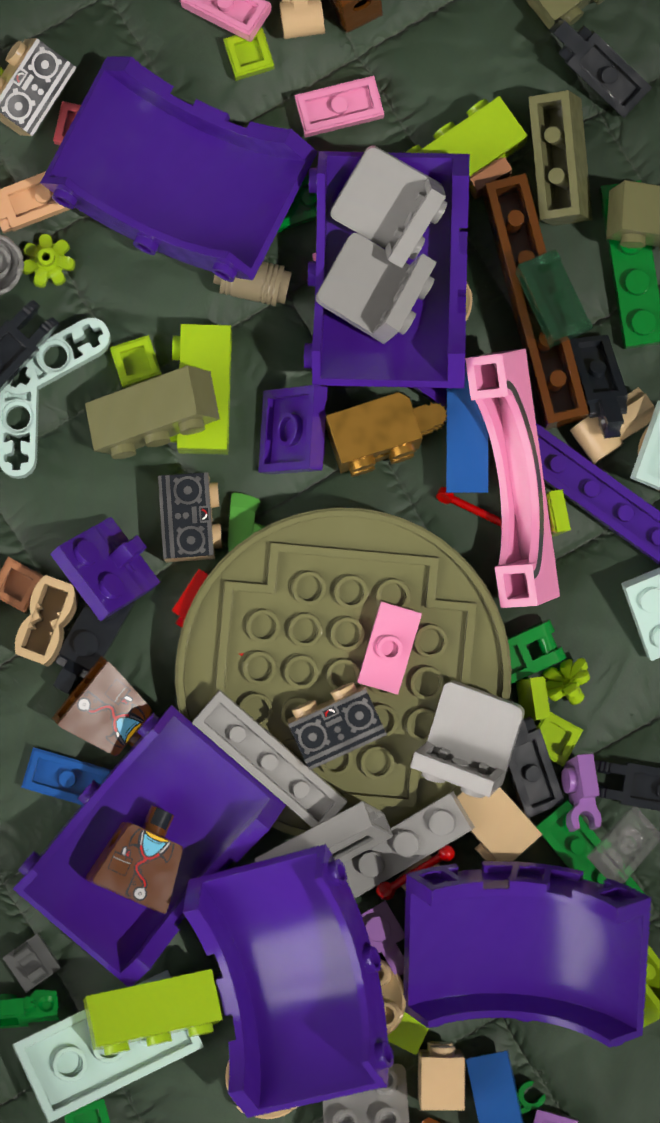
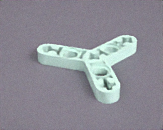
[0,318,111,479]

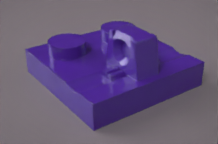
[258,385,328,475]
[50,517,160,622]

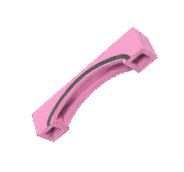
[465,348,560,608]

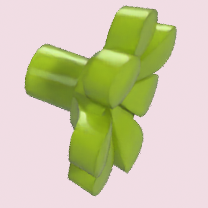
[23,234,75,288]
[543,658,590,705]

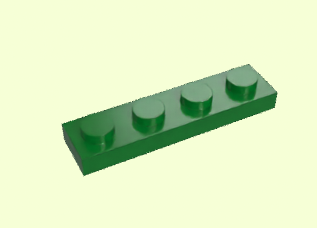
[599,180,660,349]

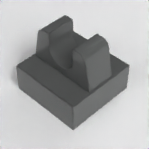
[2,933,62,992]

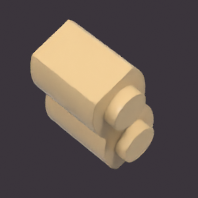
[15,575,79,667]

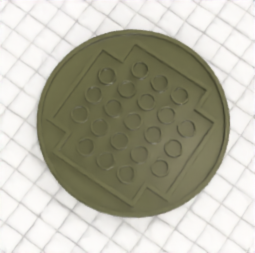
[175,507,512,836]

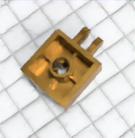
[326,392,447,477]

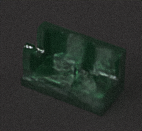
[515,249,593,348]

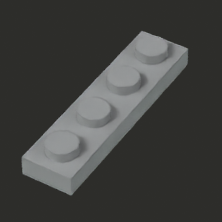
[192,690,347,828]
[343,791,475,898]

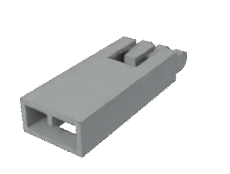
[255,801,393,863]

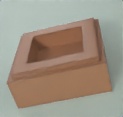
[469,157,512,200]
[0,557,44,614]

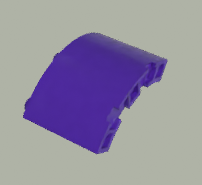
[40,56,318,282]
[304,151,470,388]
[13,705,286,987]
[183,844,394,1118]
[403,861,651,1048]

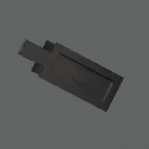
[549,18,652,118]
[570,335,628,439]
[53,600,136,695]
[507,699,565,818]

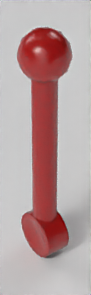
[436,487,502,530]
[376,845,455,900]

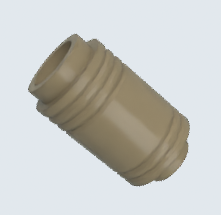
[213,261,292,306]

